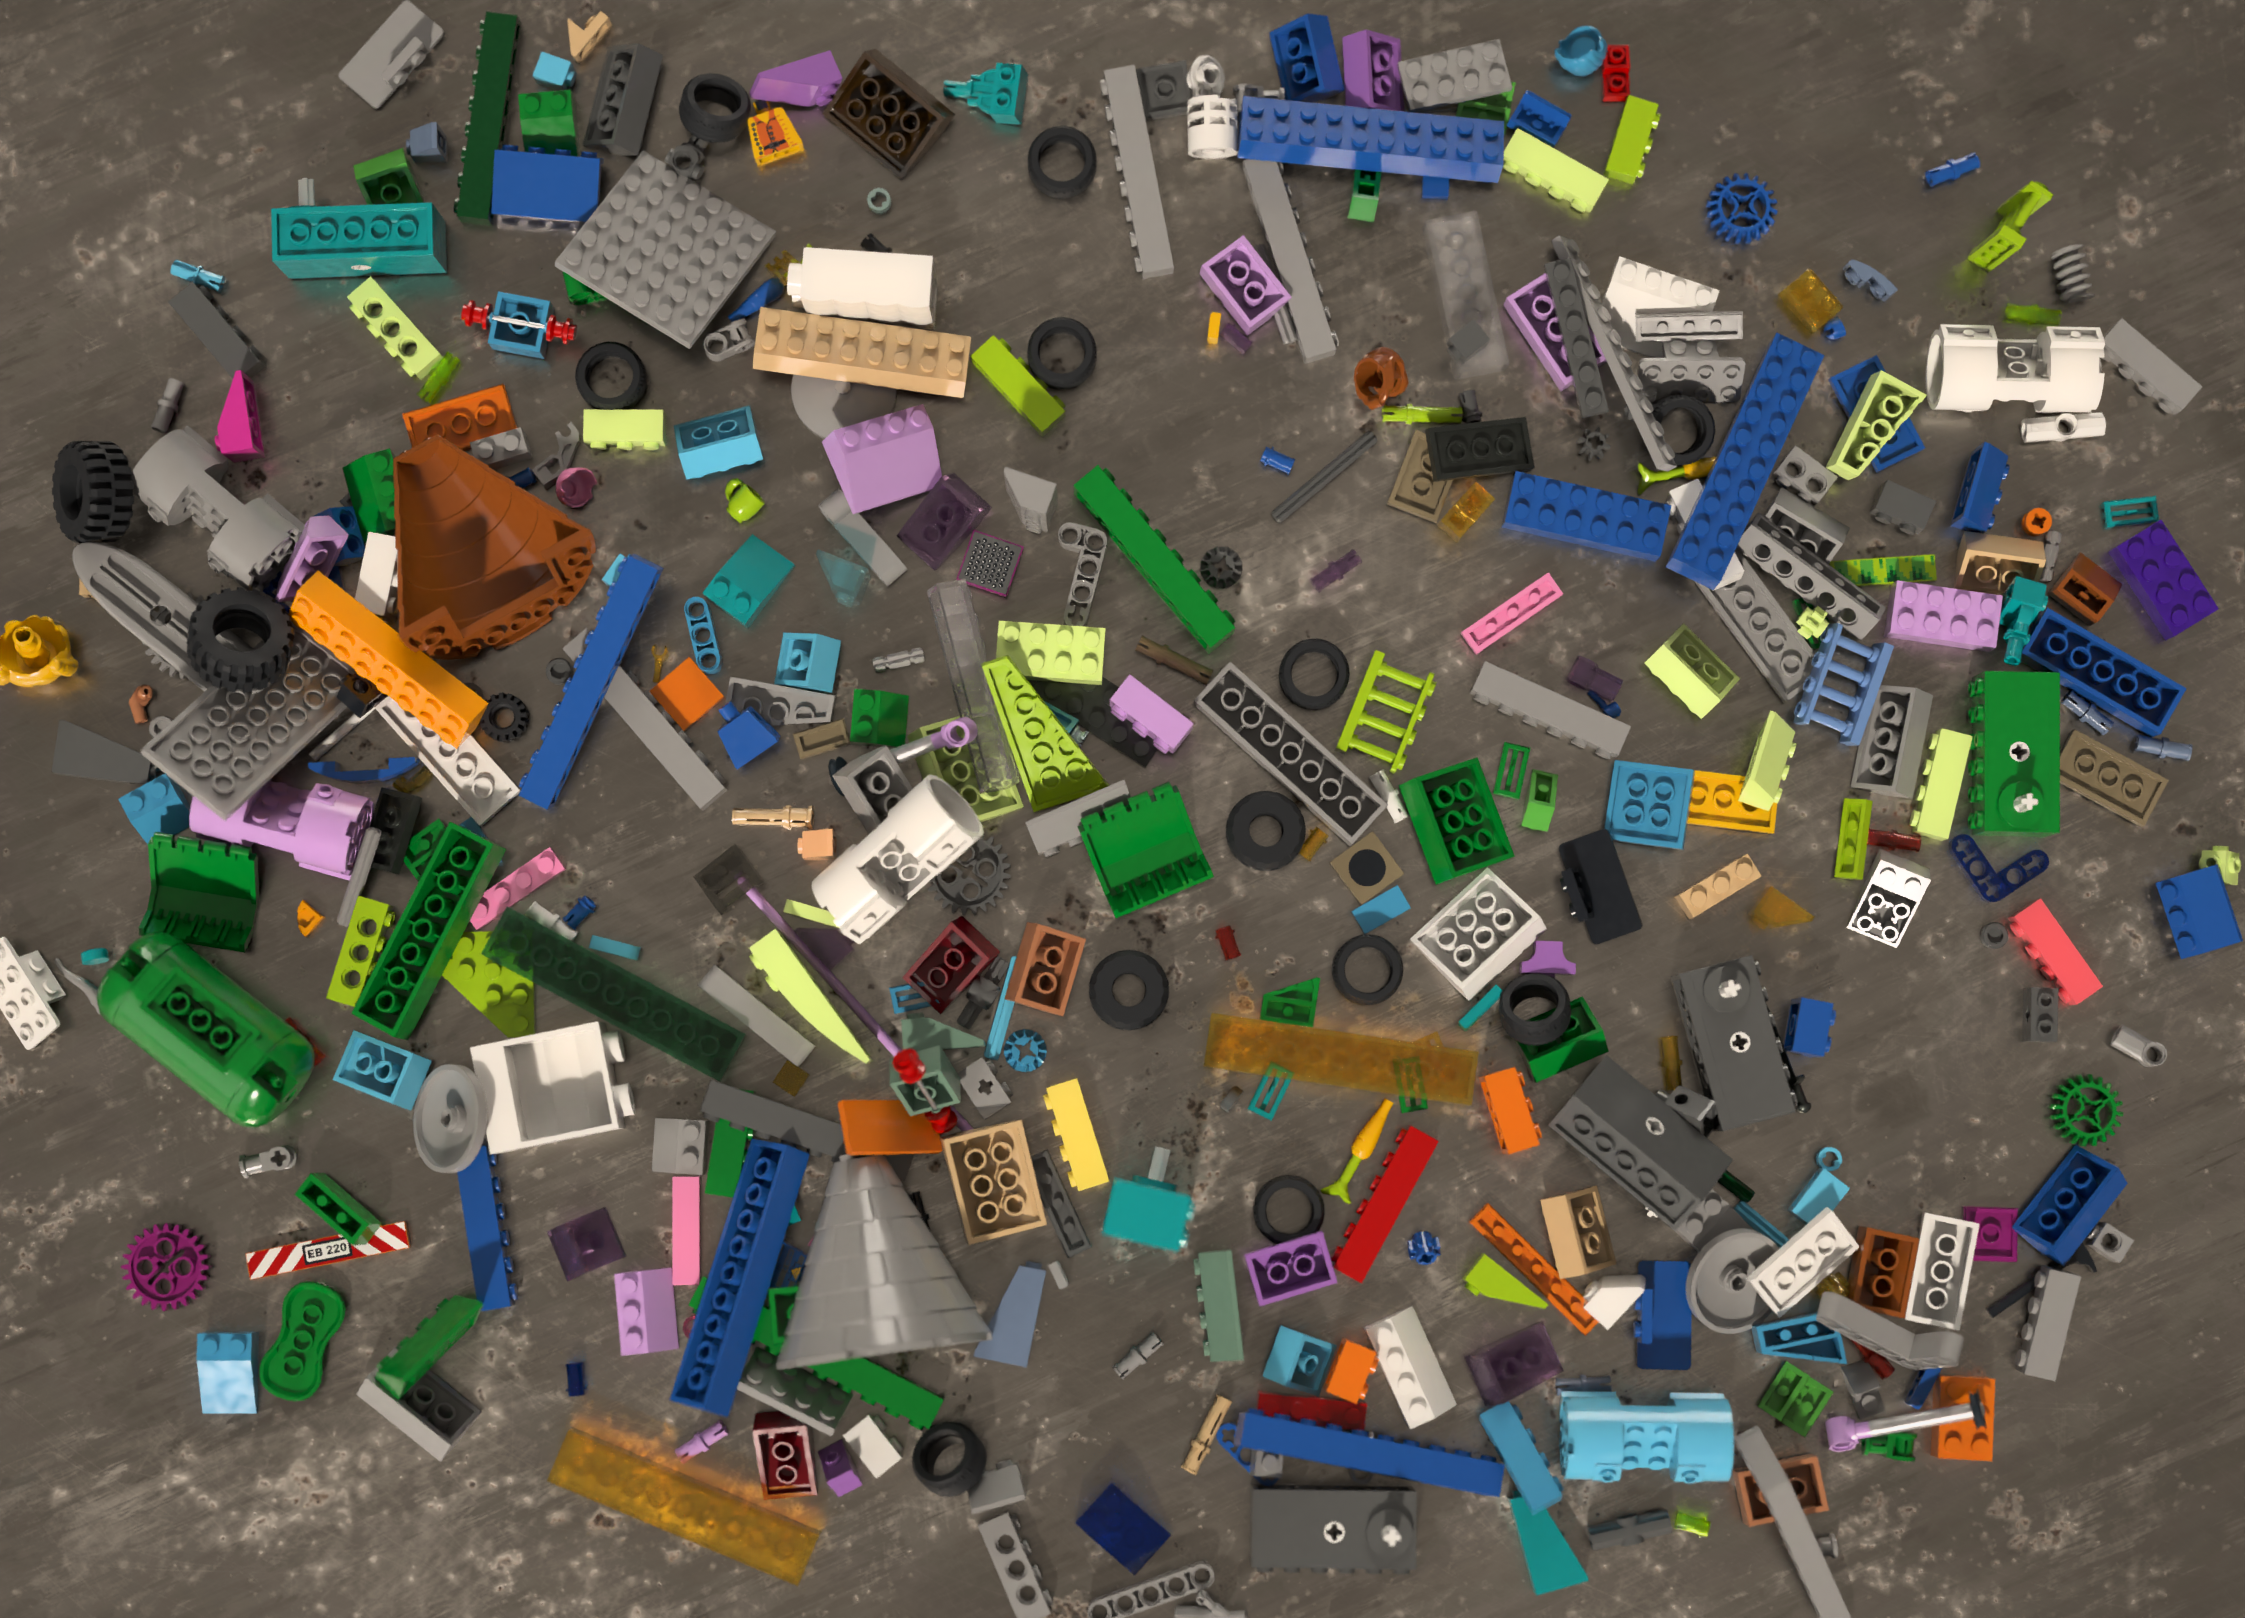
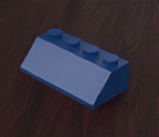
[2012,1145,2128,1266]

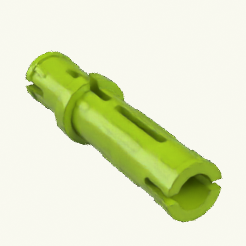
[1382,404,1462,424]

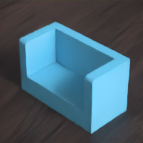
[1787,1168,1850,1225]

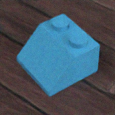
[118,773,191,844]

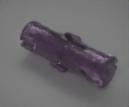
[1309,549,1362,593]

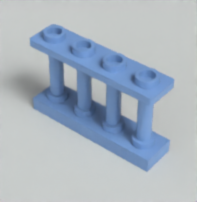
[1793,623,1894,746]

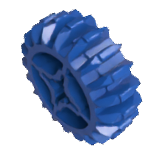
[1706,173,1778,244]

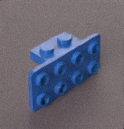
[1633,1260,1692,1370]

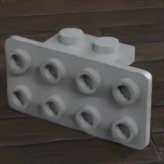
[339,0,444,108]
[1637,340,1746,402]

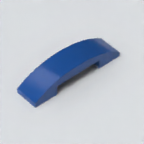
[308,757,420,784]

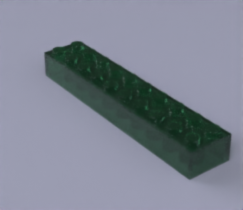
[481,907,746,1082]

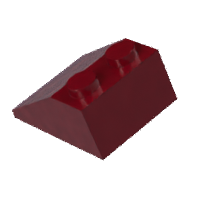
[902,916,1000,1015]
[752,1411,818,1500]

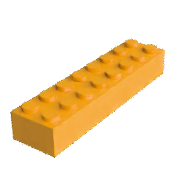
[288,571,489,749]

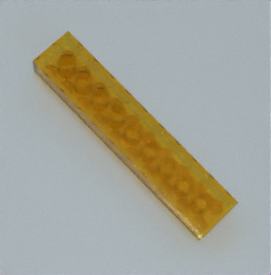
[1204,1013,1479,1107]
[547,1428,822,1586]

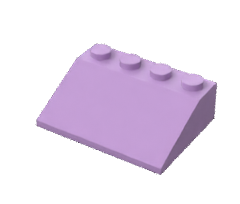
[822,404,944,514]

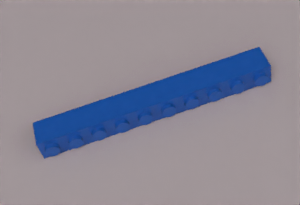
[519,554,664,810]
[1234,1408,1505,1497]

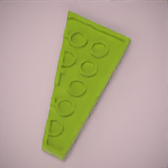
[982,655,1110,812]

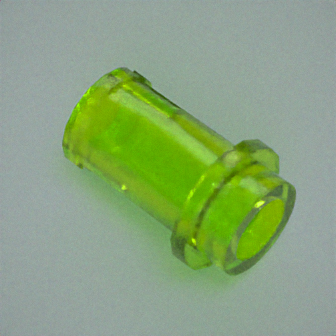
[1674,1511,1711,1538]

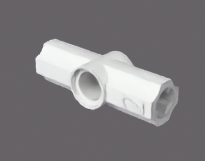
[2021,412,2106,443]

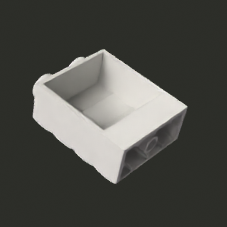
[787,247,938,331]
[470,1021,635,1154]

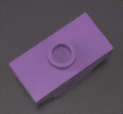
[1519,941,1576,978]
[818,1439,862,1497]

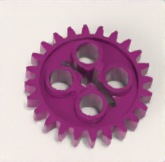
[121,1223,212,1311]

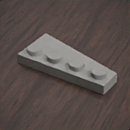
[722,676,836,726]

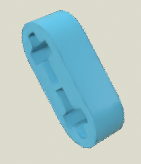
[589,935,641,961]

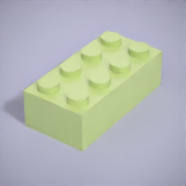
[996,621,1106,685]

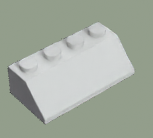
[1363,1306,1457,1429]

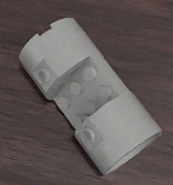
[131,425,305,591]

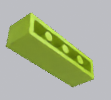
[970,335,1066,437]

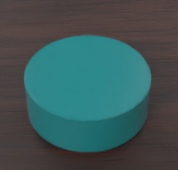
[81,948,110,965]

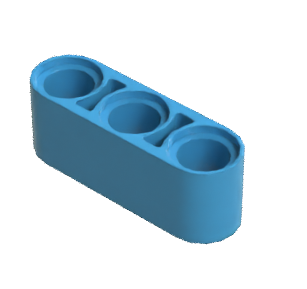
[684,597,723,675]

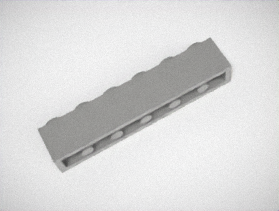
[1470,661,1631,759]

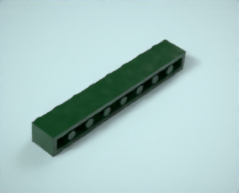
[454,11,521,226]

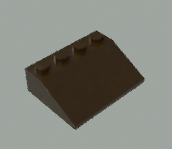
[822,48,956,180]

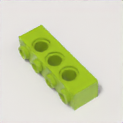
[326,896,396,1007]

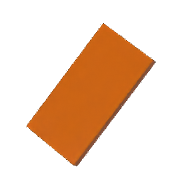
[402,383,518,451]
[837,1100,943,1155]

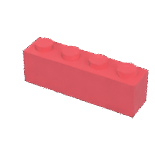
[2008,898,2103,1005]

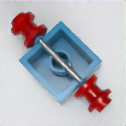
[461,292,577,359]

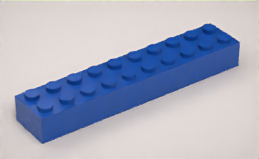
[1237,96,1504,183]
[1666,333,1824,590]
[670,1139,810,1417]

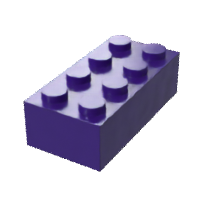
[2108,520,2219,641]

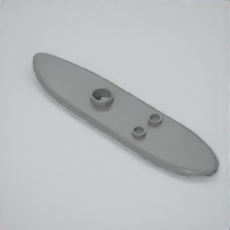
[72,542,253,692]

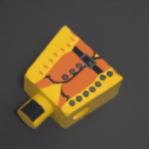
[747,100,804,166]

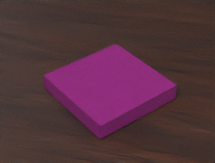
[1962,1206,2018,1262]

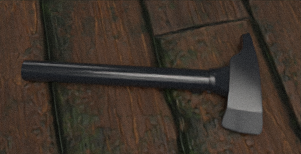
[1986,1242,2097,1318]

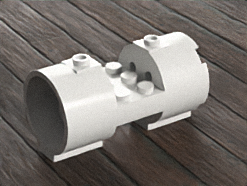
[1926,324,2105,414]
[812,775,984,944]

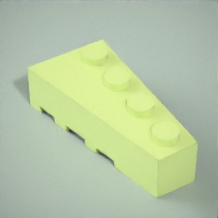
[1826,370,1927,480]

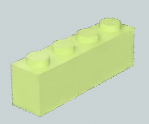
[1503,128,1609,213]
[1909,728,1973,841]

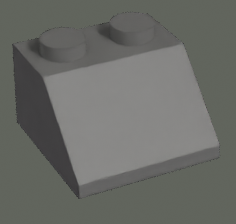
[652,1118,709,1175]
[967,1459,1027,1514]

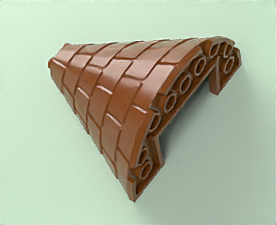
[393,435,596,660]

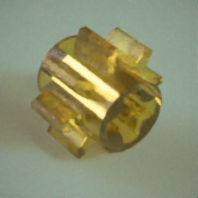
[1815,1271,1850,1300]

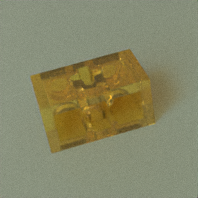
[1438,481,1495,543]

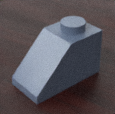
[406,122,447,163]

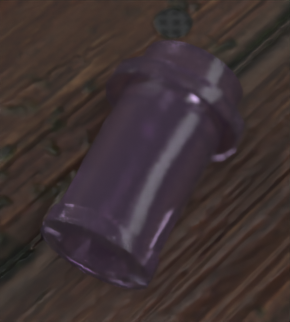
[1219,322,1253,355]

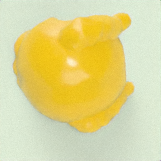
[0,615,79,687]

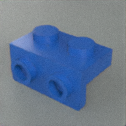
[1506,90,1572,148]

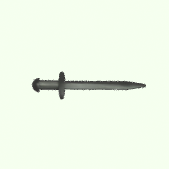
[1766,1004,1811,1114]

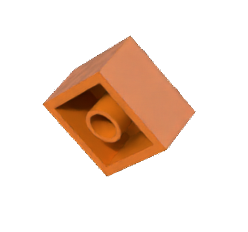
[1323,1337,1379,1404]

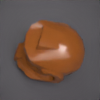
[1354,347,1408,410]

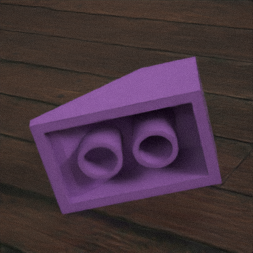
[749,50,843,107]

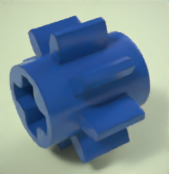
[1408,1231,1441,1265]

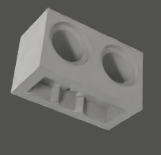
[1772,445,1838,506]

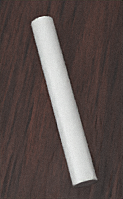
[309,707,375,761]

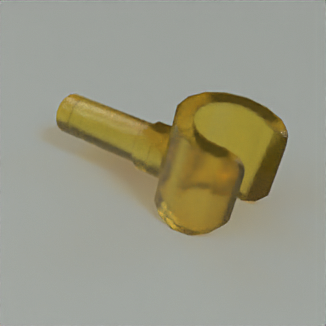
[651,644,669,683]

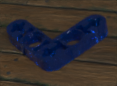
[1949,834,2049,903]

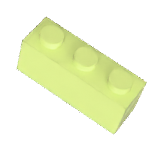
[583,409,666,450]

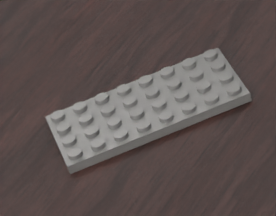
[141,623,361,821]

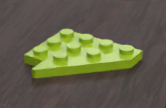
[442,930,536,1038]

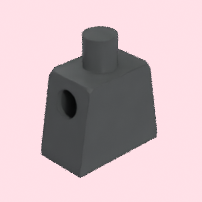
[1655,1086,1715,1138]

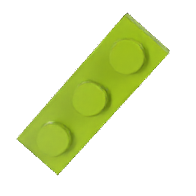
[1834,798,1873,880]

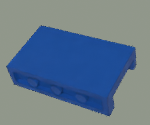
[491,145,604,222]

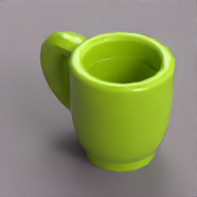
[725,478,765,523]

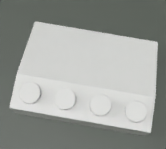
[1592,256,1720,358]
[1410,867,1547,1001]

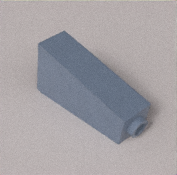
[974,1261,1046,1367]

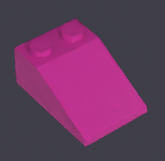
[215,370,265,463]

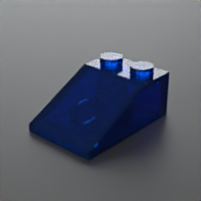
[1075,1479,1171,1575]

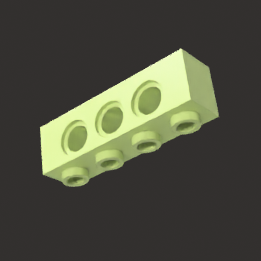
[347,276,445,380]

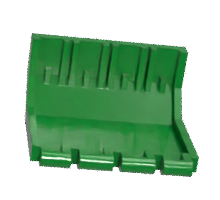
[1077,781,1214,918]
[139,832,260,953]

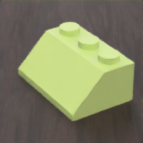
[1645,623,1740,719]
[1738,710,1797,811]

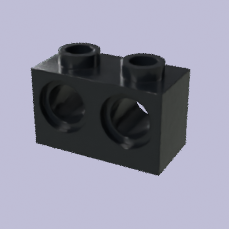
[337,672,388,718]

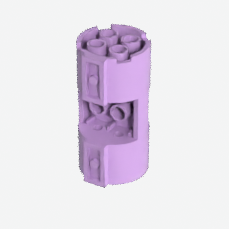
[189,779,374,880]

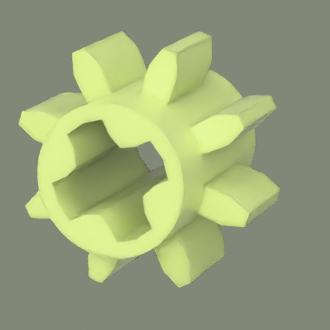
[1796,606,1829,639]

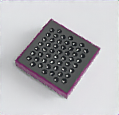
[956,530,1024,598]

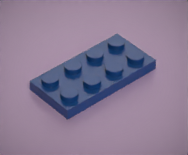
[1828,355,1925,473]

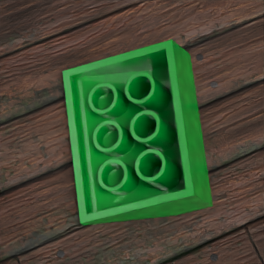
[1399,757,1515,885]
[375,1295,483,1400]

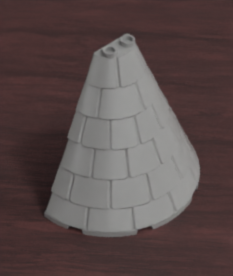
[776,1154,993,1370]

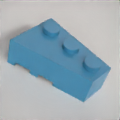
[1751,1311,1847,1364]

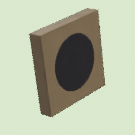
[1330,831,1404,905]

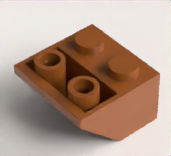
[2048,552,2123,626]

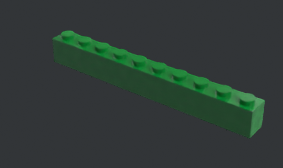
[689,1275,945,1430]

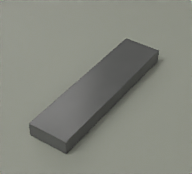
[1031,1149,1092,1258]

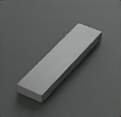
[1636,311,1743,342]

